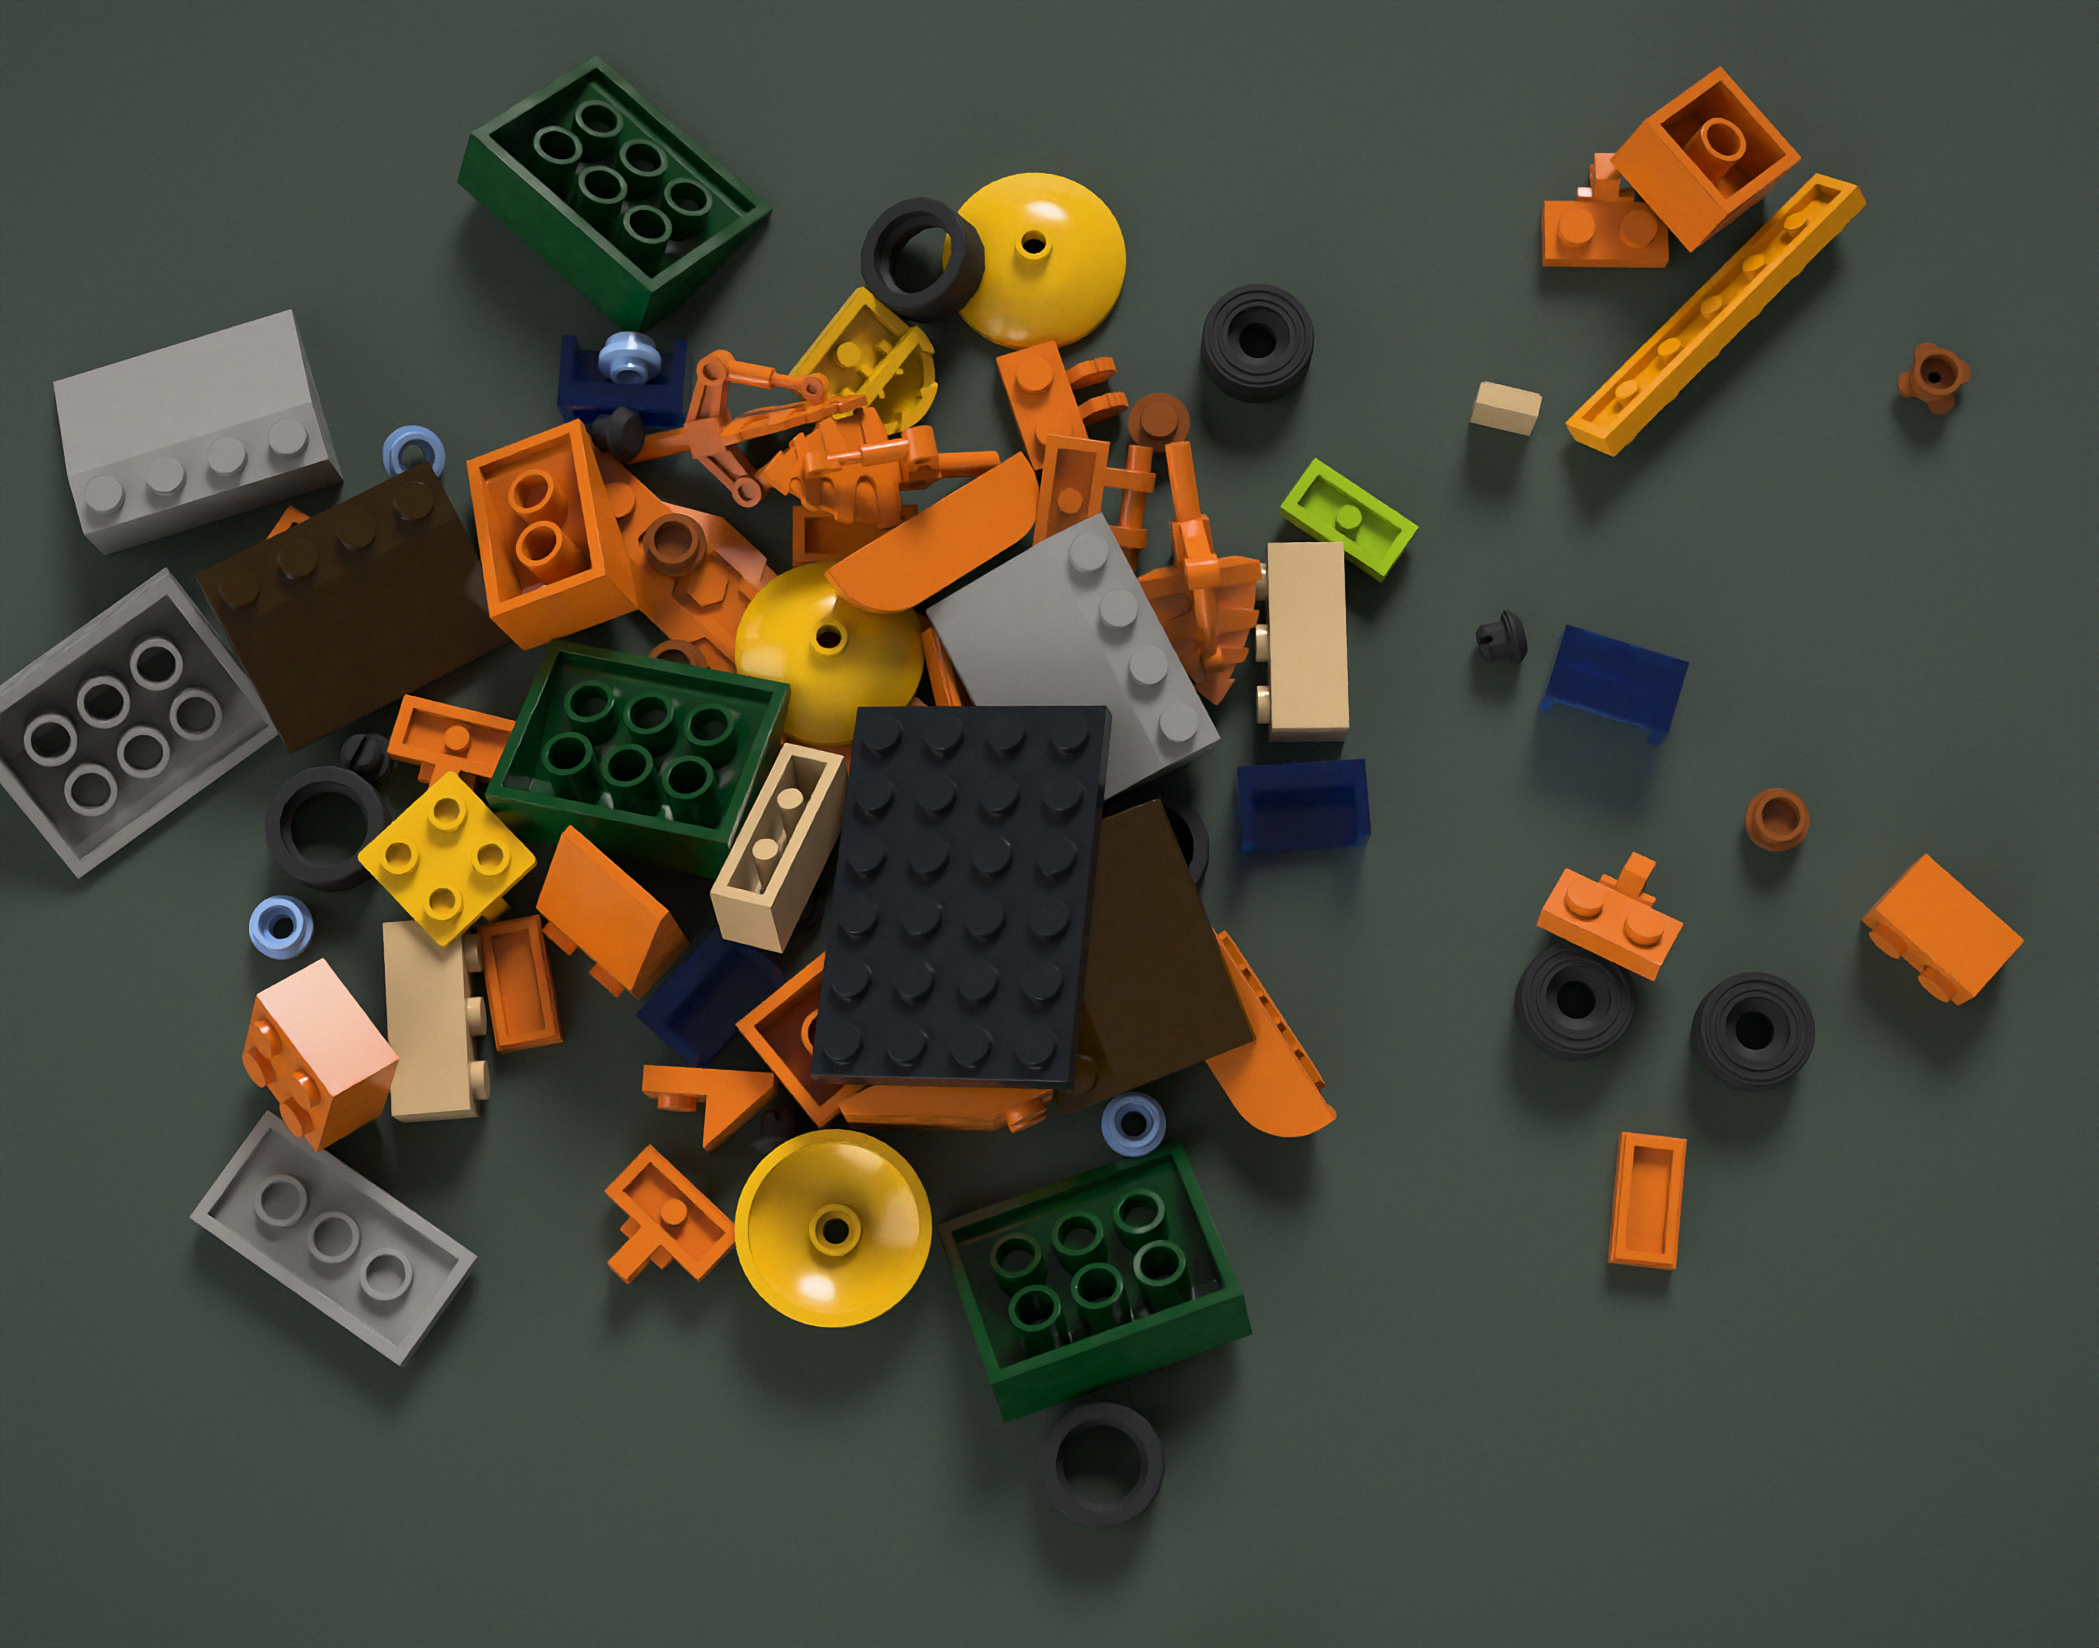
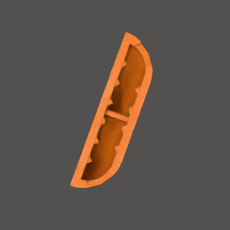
[824,451,1040,614]
[1205,925,1337,1137]

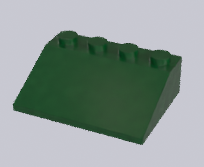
[457,55,773,334]
[485,639,791,879]
[936,1138,1252,1424]

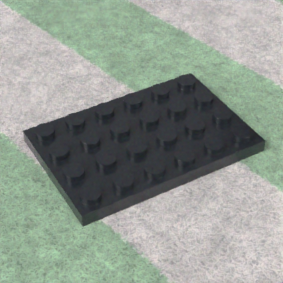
[809,705,1112,1090]

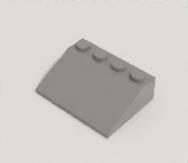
[53,309,344,556]
[926,512,1221,806]
[0,567,278,879]

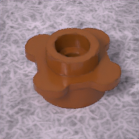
[1897,343,1971,415]

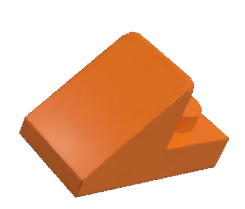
[642,1065,779,1153]

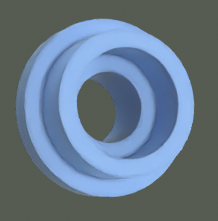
[598,331,661,387]
[381,425,445,478]
[249,895,315,960]
[1101,1092,1166,1157]

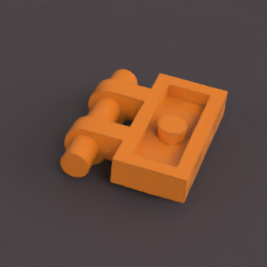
[1032,433,1156,573]

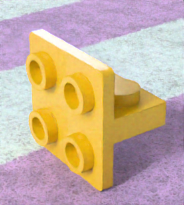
[358,771,537,948]

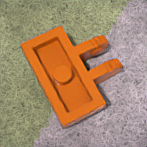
[996,339,1129,478]

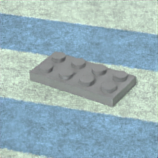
[189,1110,481,1367]

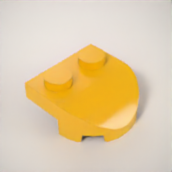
[787,286,938,435]

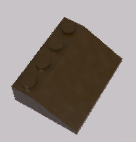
[195,460,514,755]
[1053,798,1257,1117]

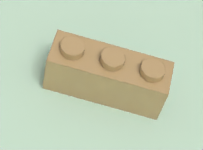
[1254,542,1349,742]
[710,742,849,953]
[383,920,490,1123]

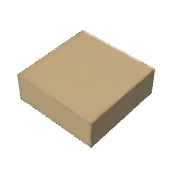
[1469,381,1542,436]

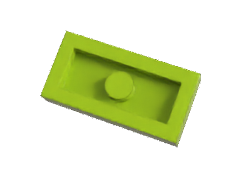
[1278,458,1419,583]

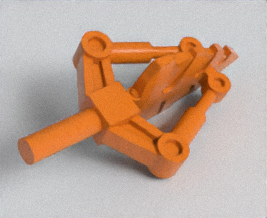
[626,349,868,508]
[760,407,1000,531]
[1137,441,1262,706]

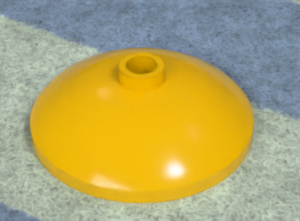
[942,173,1126,350]
[735,561,925,746]
[735,1129,933,1328]

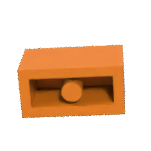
[1861,854,2025,1006]

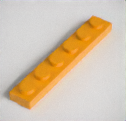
[1565,173,1867,457]

